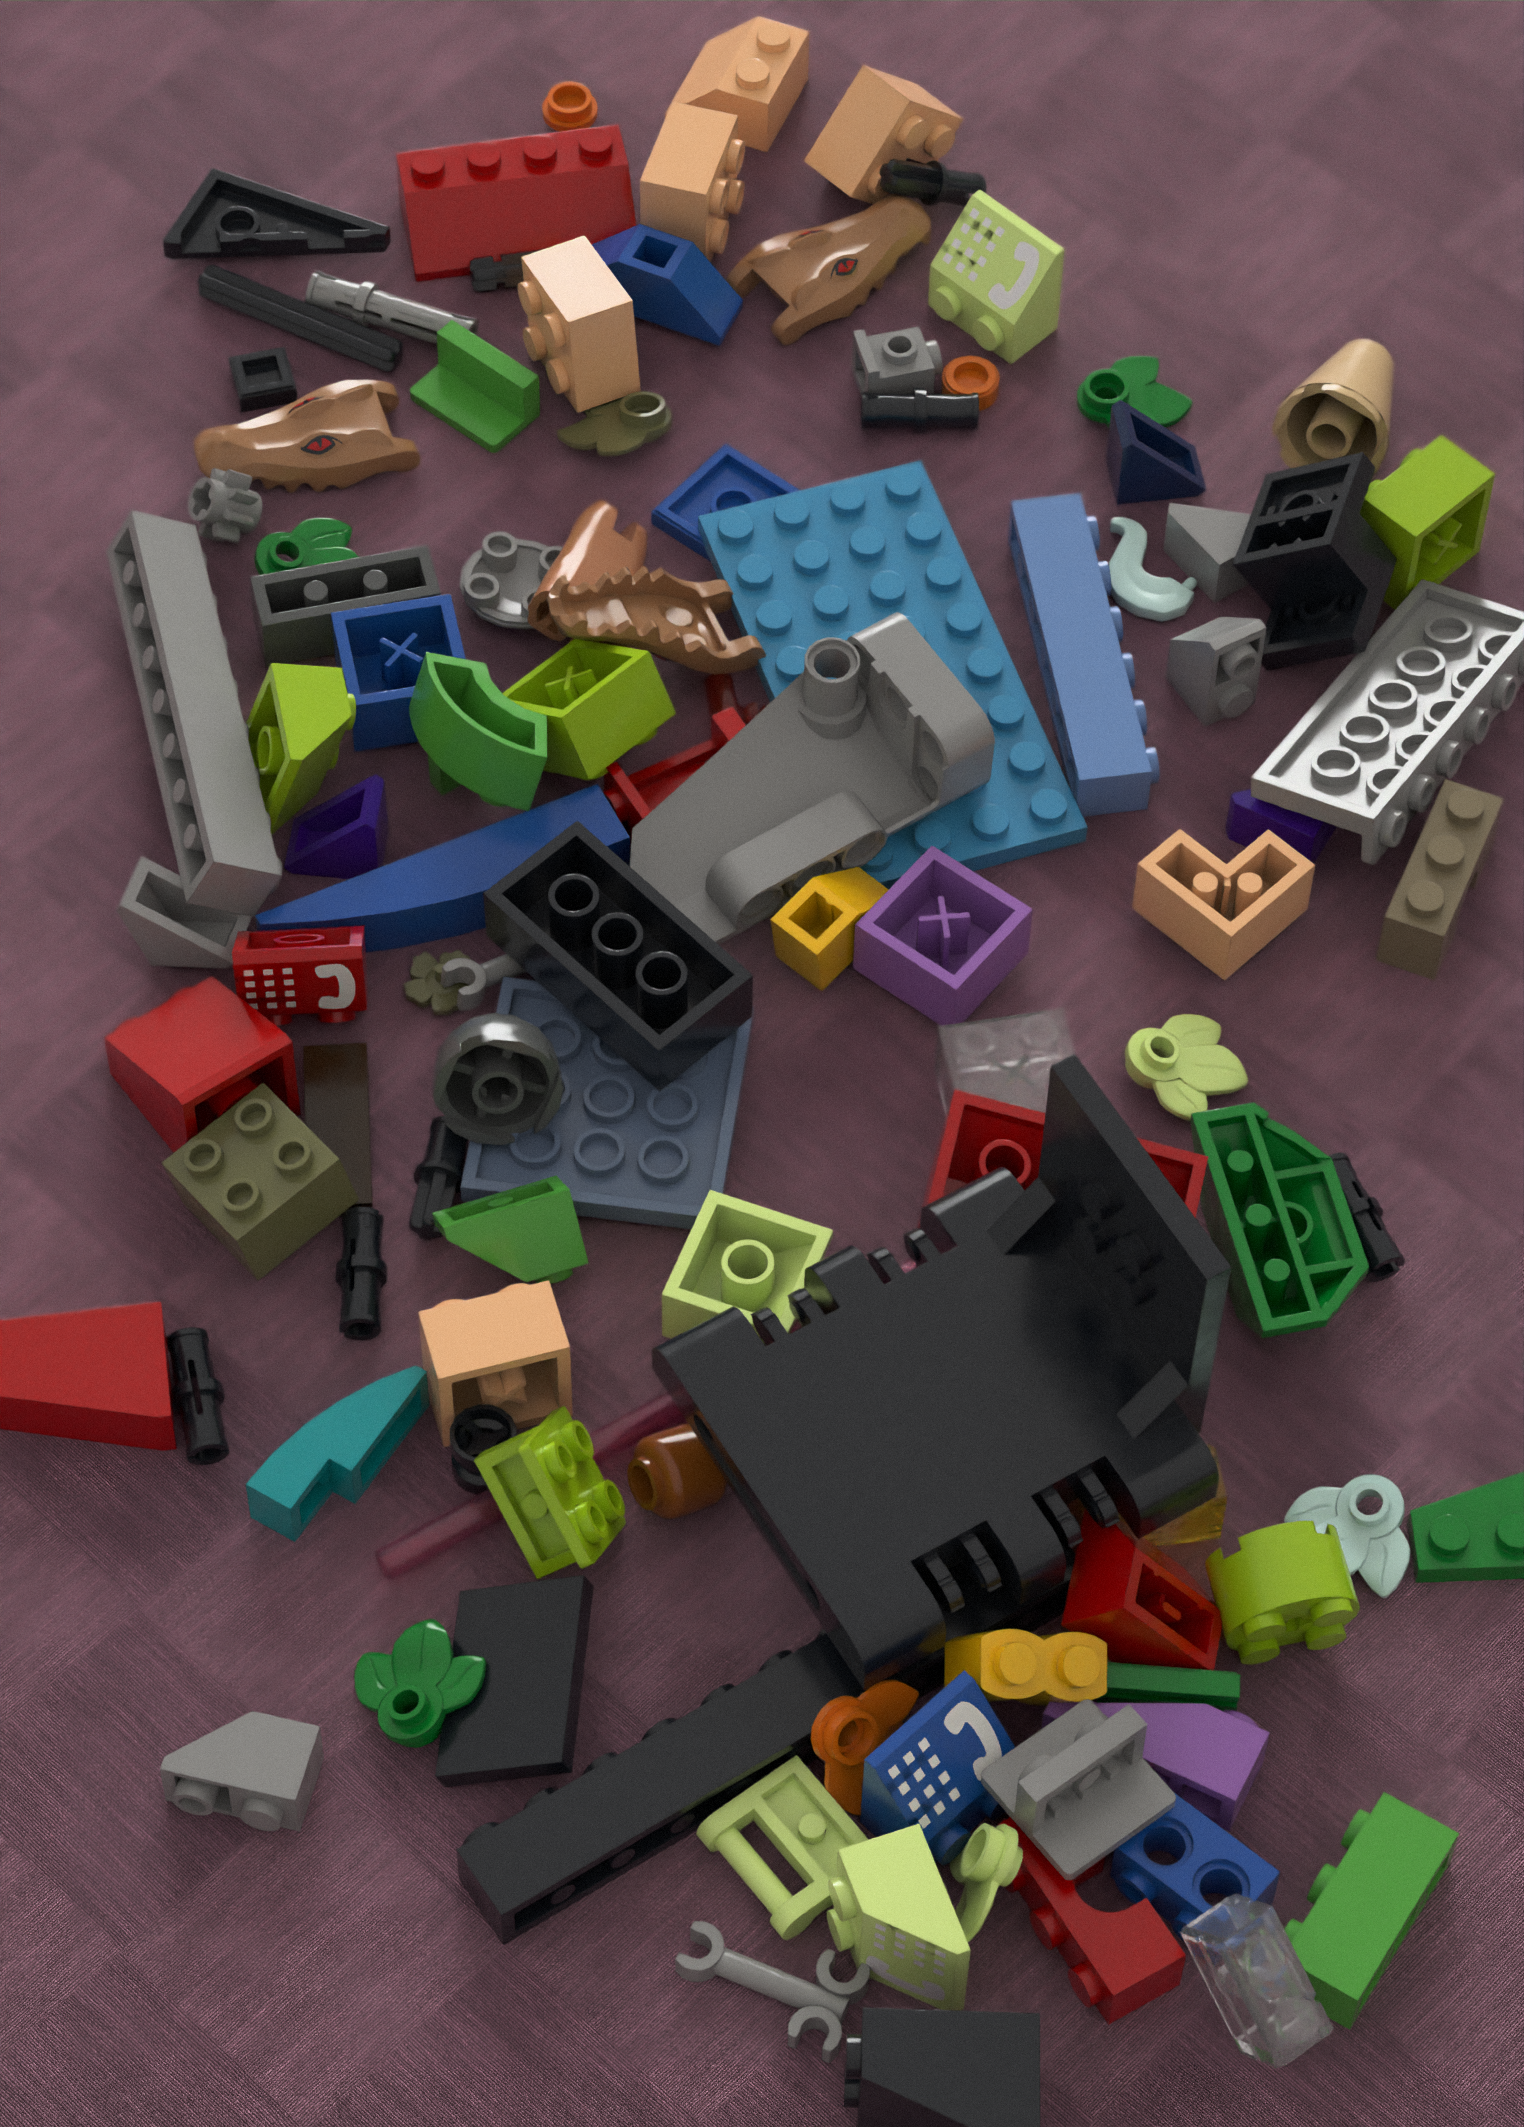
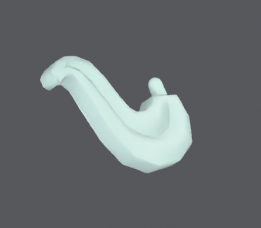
[1109,517,1197,622]

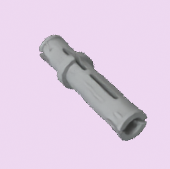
[305,270,479,344]

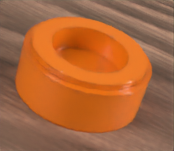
[941,356,1000,411]

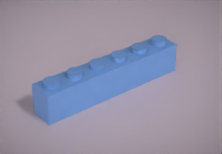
[1008,493,1160,817]

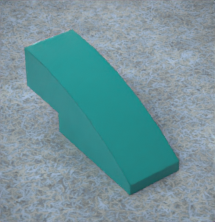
[246,1365,430,1542]

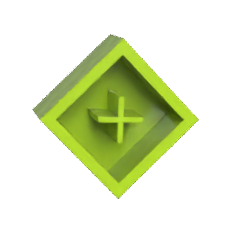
[1360,434,1495,610]
[502,639,676,780]

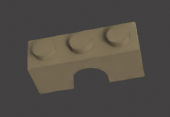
[1376,779,1504,981]

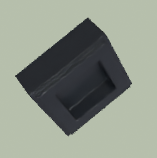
[228,347,298,413]

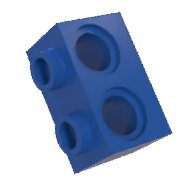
[1110,1793,1280,1961]

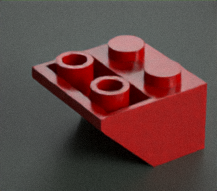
[1061,1509,1223,1670]

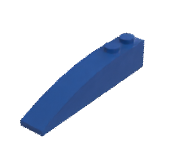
[255,784,630,953]

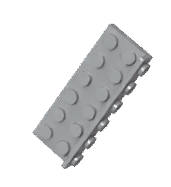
[1251,579,1524,865]

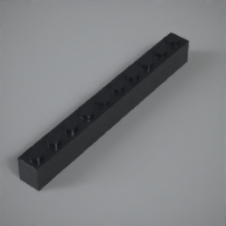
[456,1544,1075,1945]

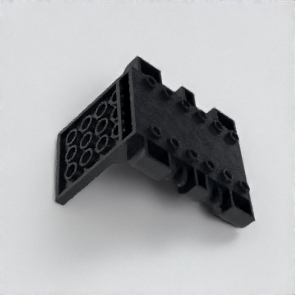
[651,1054,1231,1690]

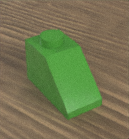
[432,1175,589,1284]

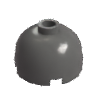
[432,1013,563,1145]

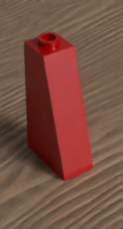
[0,1301,177,1451]

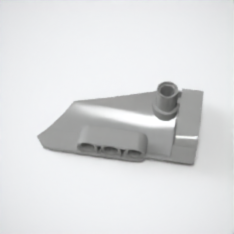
[630,612,995,945]

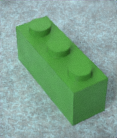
[1272,1792,1459,2030]

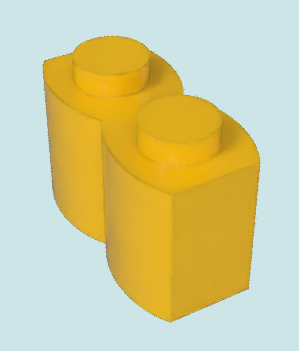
[944,1629,1107,1706]

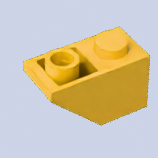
[770,867,889,991]

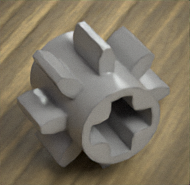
[188,468,262,544]

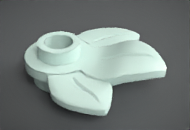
[1284,1474,1411,1598]

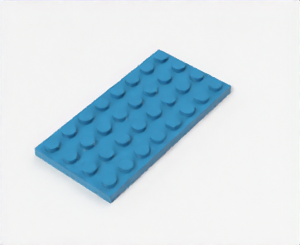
[698,460,1088,889]

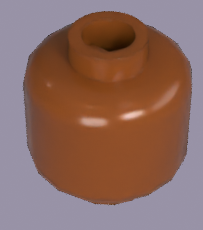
[627,1423,727,1520]

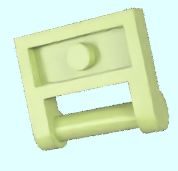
[696,1755,869,1940]

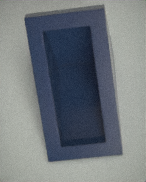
[1106,399,1206,505]

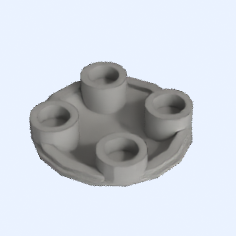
[459,531,563,630]

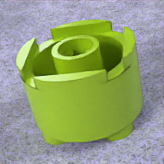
[1204,1521,1360,1665]

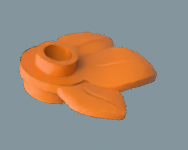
[811,1680,919,1815]

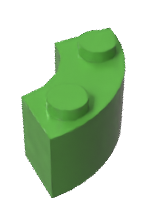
[409,652,547,811]

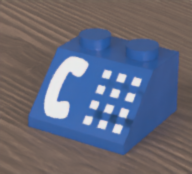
[860,1670,1015,1865]

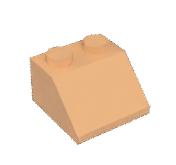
[665,16,809,152]

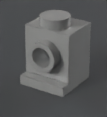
[851,326,942,395]

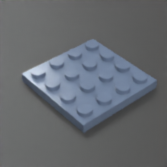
[460,977,754,1229]

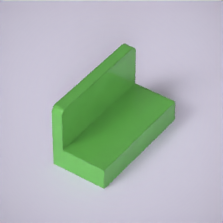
[410,320,540,453]

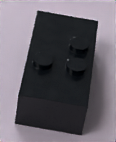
[483,821,753,1092]

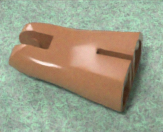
[527,500,648,649]

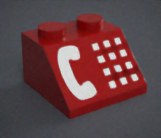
[232,925,369,1026]

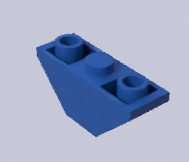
[592,224,743,346]

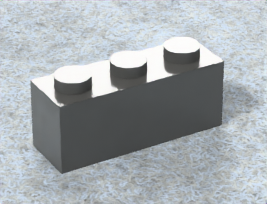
[250,545,441,667]

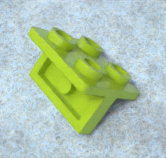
[474,1406,626,1579]

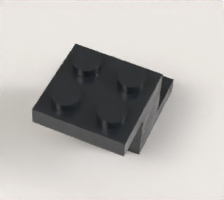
[1233,452,1397,671]

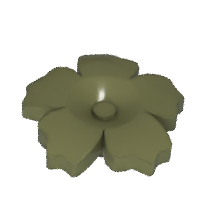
[403,949,470,1016]

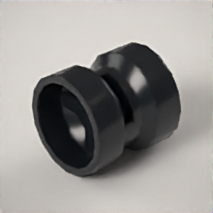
[450,1404,517,1495]

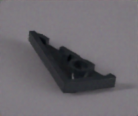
[163,168,391,259]

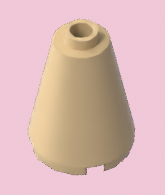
[1272,339,1394,473]

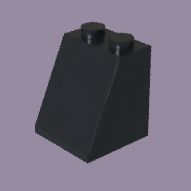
[844,2007,1040,2127]

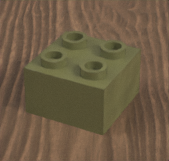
[161,1083,359,1281]

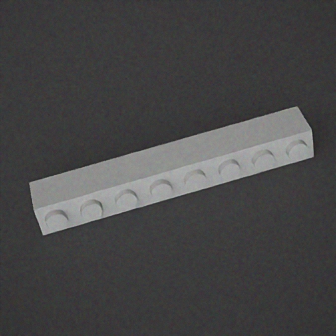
[106,510,282,917]

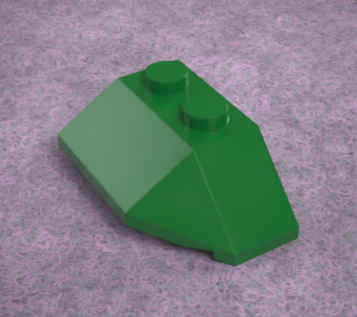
[1190,1102,1369,1338]

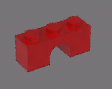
[997,1817,1186,2025]

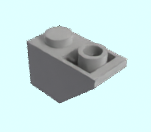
[1166,617,1267,727]
[160,1711,324,1832]

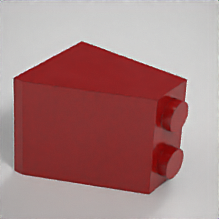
[104,976,301,1153]

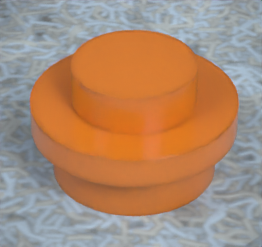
[542,81,598,132]

